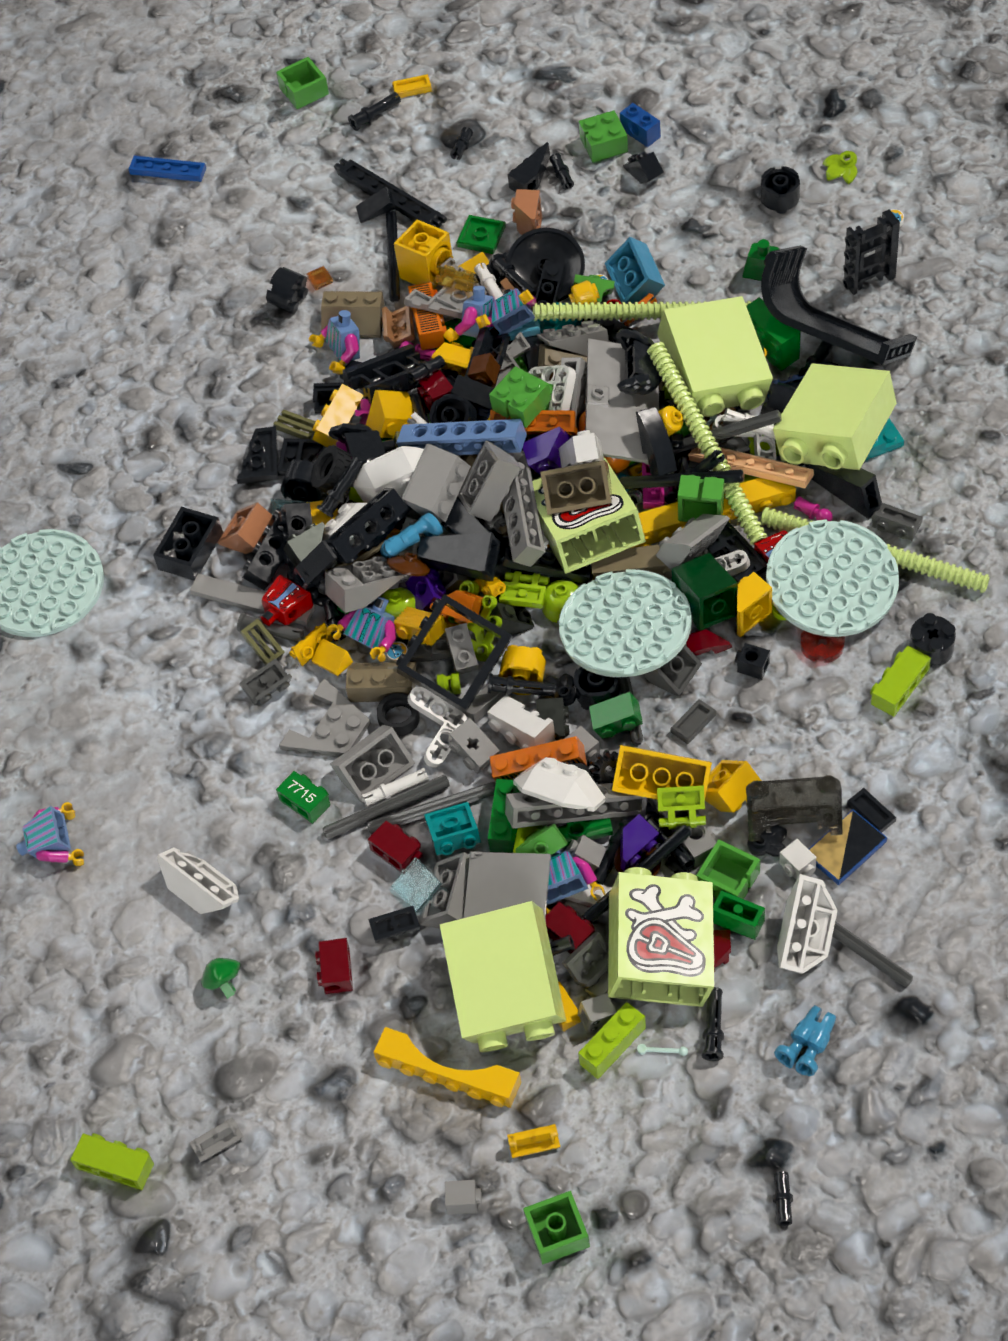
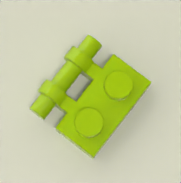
[499,571,549,609]
[657,785,706,829]

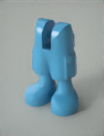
[380,512,443,558]
[774,1005,836,1076]

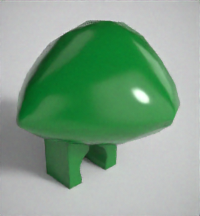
[201,958,241,999]

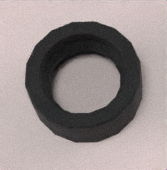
[377,693,420,737]

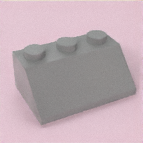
[458,440,520,522]
[402,444,471,522]
[656,514,730,571]
[330,725,415,803]
[419,852,470,929]

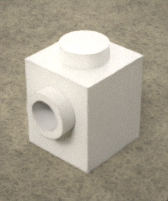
[779,839,816,880]

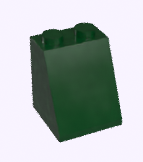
[672,553,738,631]

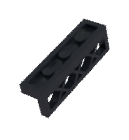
[465,327,510,388]

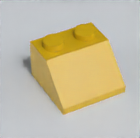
[431,342,474,377]
[366,390,414,438]
[737,572,772,637]
[705,760,762,813]

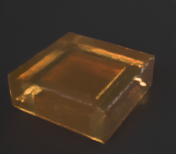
[306,266,333,290]

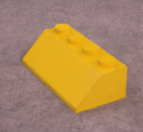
[612,745,712,800]

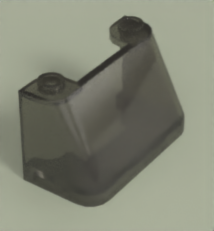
[745,775,843,841]

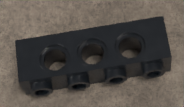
[325,488,408,564]
[242,503,300,590]
[278,503,321,591]

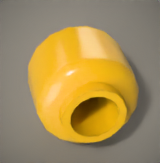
[568,280,600,304]
[658,406,683,436]

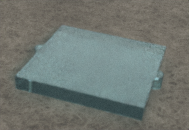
[391,857,442,913]

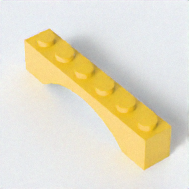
[374,1027,521,1108]

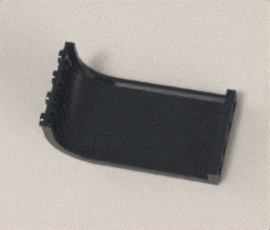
[761,245,917,365]

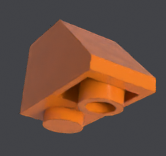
[430,590,483,624]

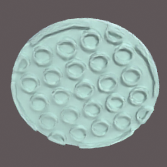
[766,519,899,637]
[0,529,104,637]
[559,569,692,677]

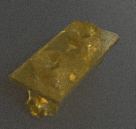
[435,265,479,293]

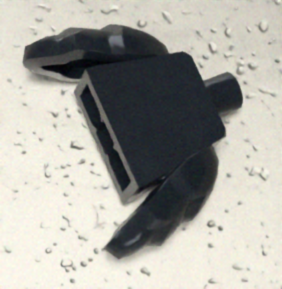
[616,329,662,395]
[328,423,396,488]

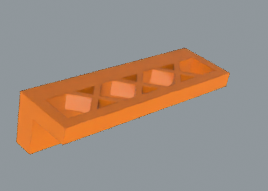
[490,410,577,435]

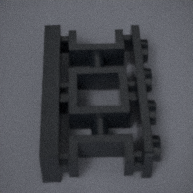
[842,209,900,295]
[343,344,439,404]

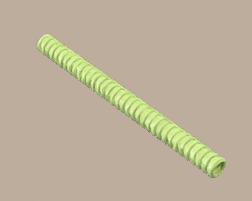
[532,301,751,321]
[647,342,768,545]
[760,507,990,593]

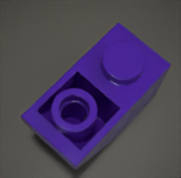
[620,814,659,871]

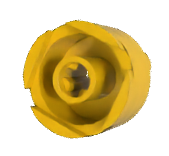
[499,645,546,695]

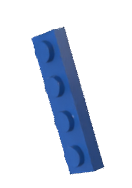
[128,156,206,182]

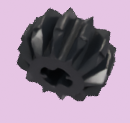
[589,750,618,784]

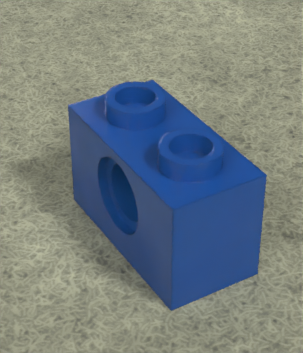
[620,103,661,148]

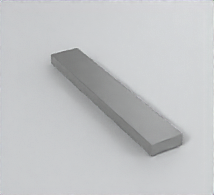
[189,574,315,626]

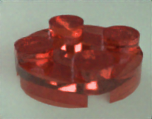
[800,630,845,663]

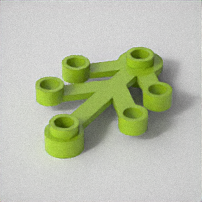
[448,580,502,662]

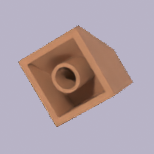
[511,189,542,235]
[218,502,274,554]

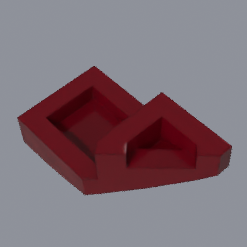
[686,630,733,656]
[713,929,731,972]

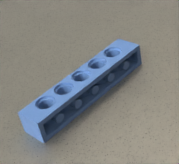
[396,419,527,455]

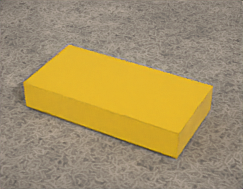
[392,74,432,98]

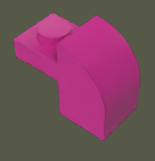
[642,462,665,509]

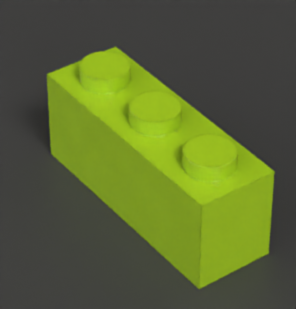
[870,645,931,717]
[578,1002,646,1079]
[70,1133,154,1190]

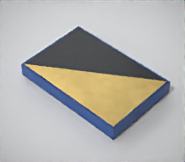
[809,809,887,885]

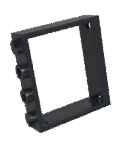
[396,594,512,714]

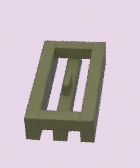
[273,409,316,439]
[240,618,285,665]

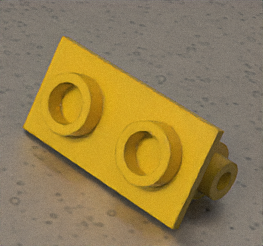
[474,575,506,597]
[289,623,333,666]
[507,1124,561,1159]

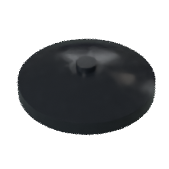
[506,227,585,302]

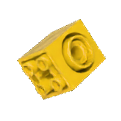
[394,219,453,290]

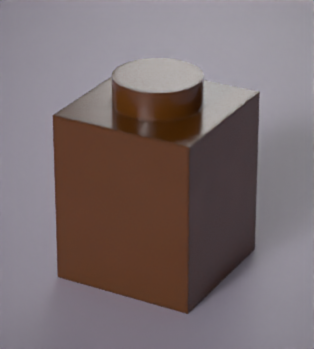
[467,353,501,386]

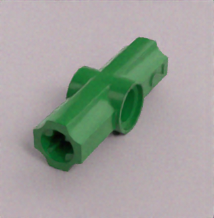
[557,818,613,847]

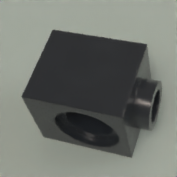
[735,643,770,680]

